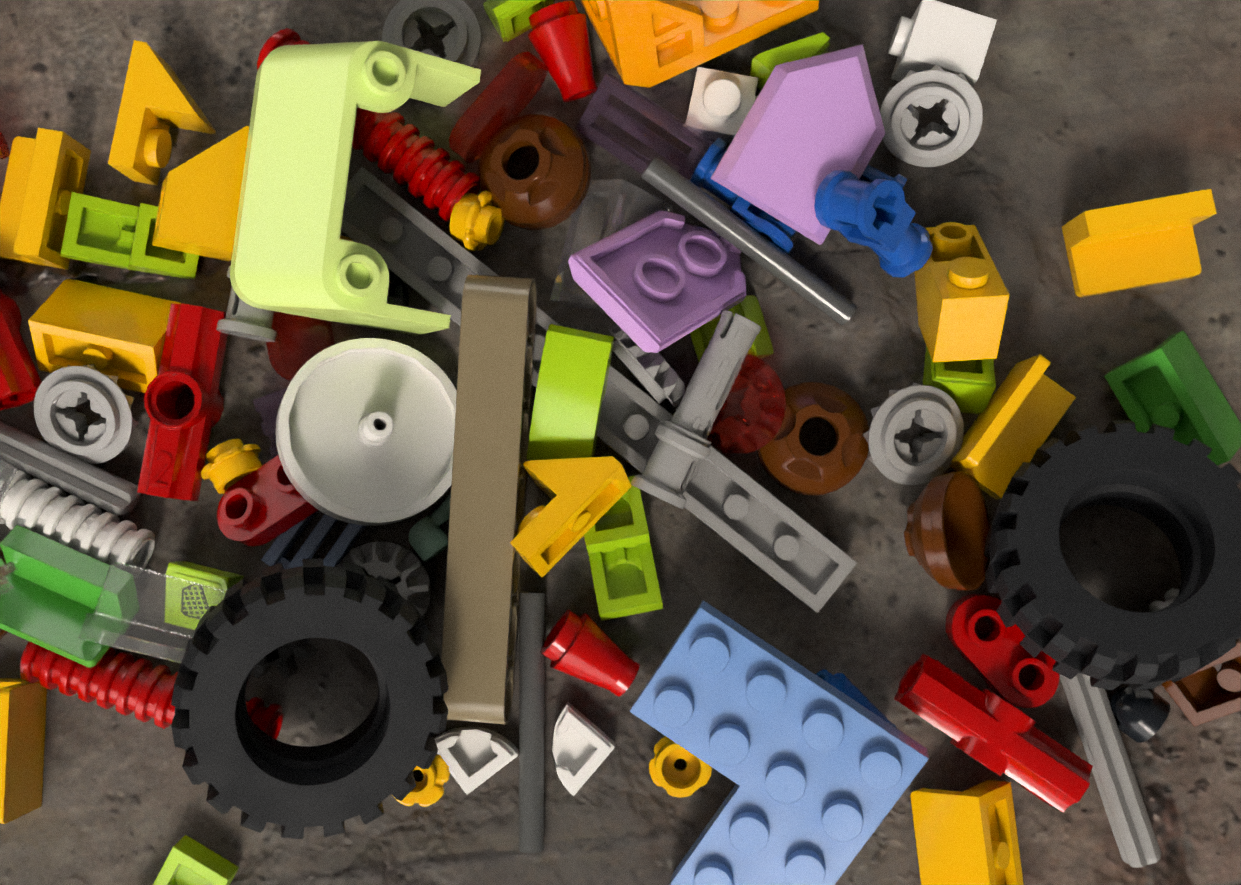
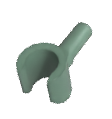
[409,493,451,562]

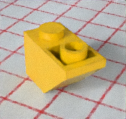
[152,126,249,262]
[914,222,1009,363]

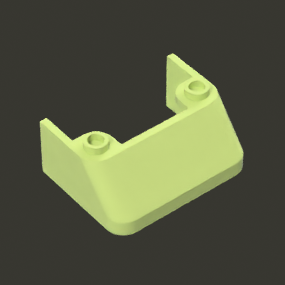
[230,41,481,336]

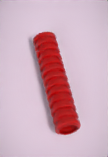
[257,28,480,222]
[20,641,284,740]

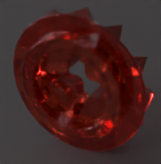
[706,353,786,453]

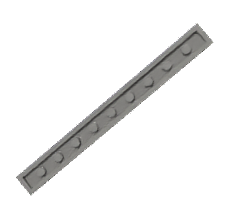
[341,167,857,613]

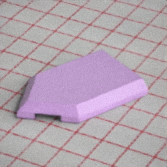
[711,44,885,245]
[568,210,746,353]

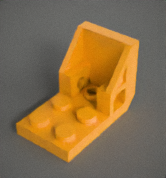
[580,0,819,88]

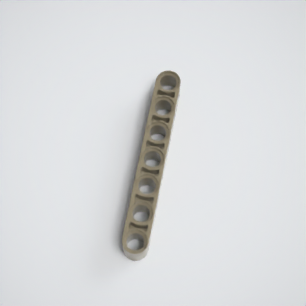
[441,274,537,725]

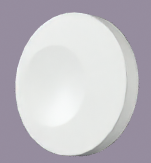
[275,338,457,526]

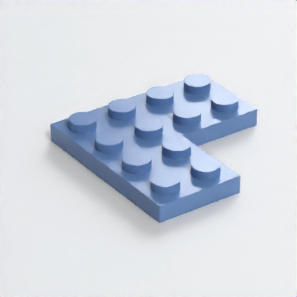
[630,600,929,885]

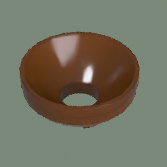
[478,114,592,230]
[755,382,869,495]
[904,471,990,590]

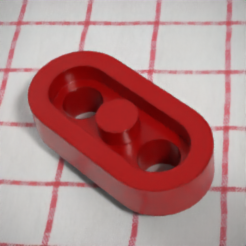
[217,455,318,546]
[945,594,1060,708]

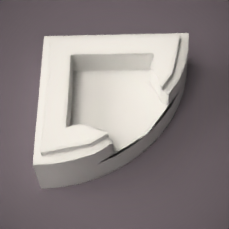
[552,702,616,796]
[434,726,519,795]

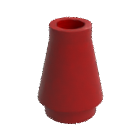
[528,1,598,102]
[540,610,639,697]

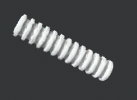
[0,462,155,579]

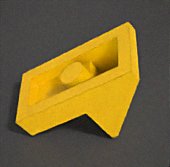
[108,40,216,185]
[510,456,632,578]

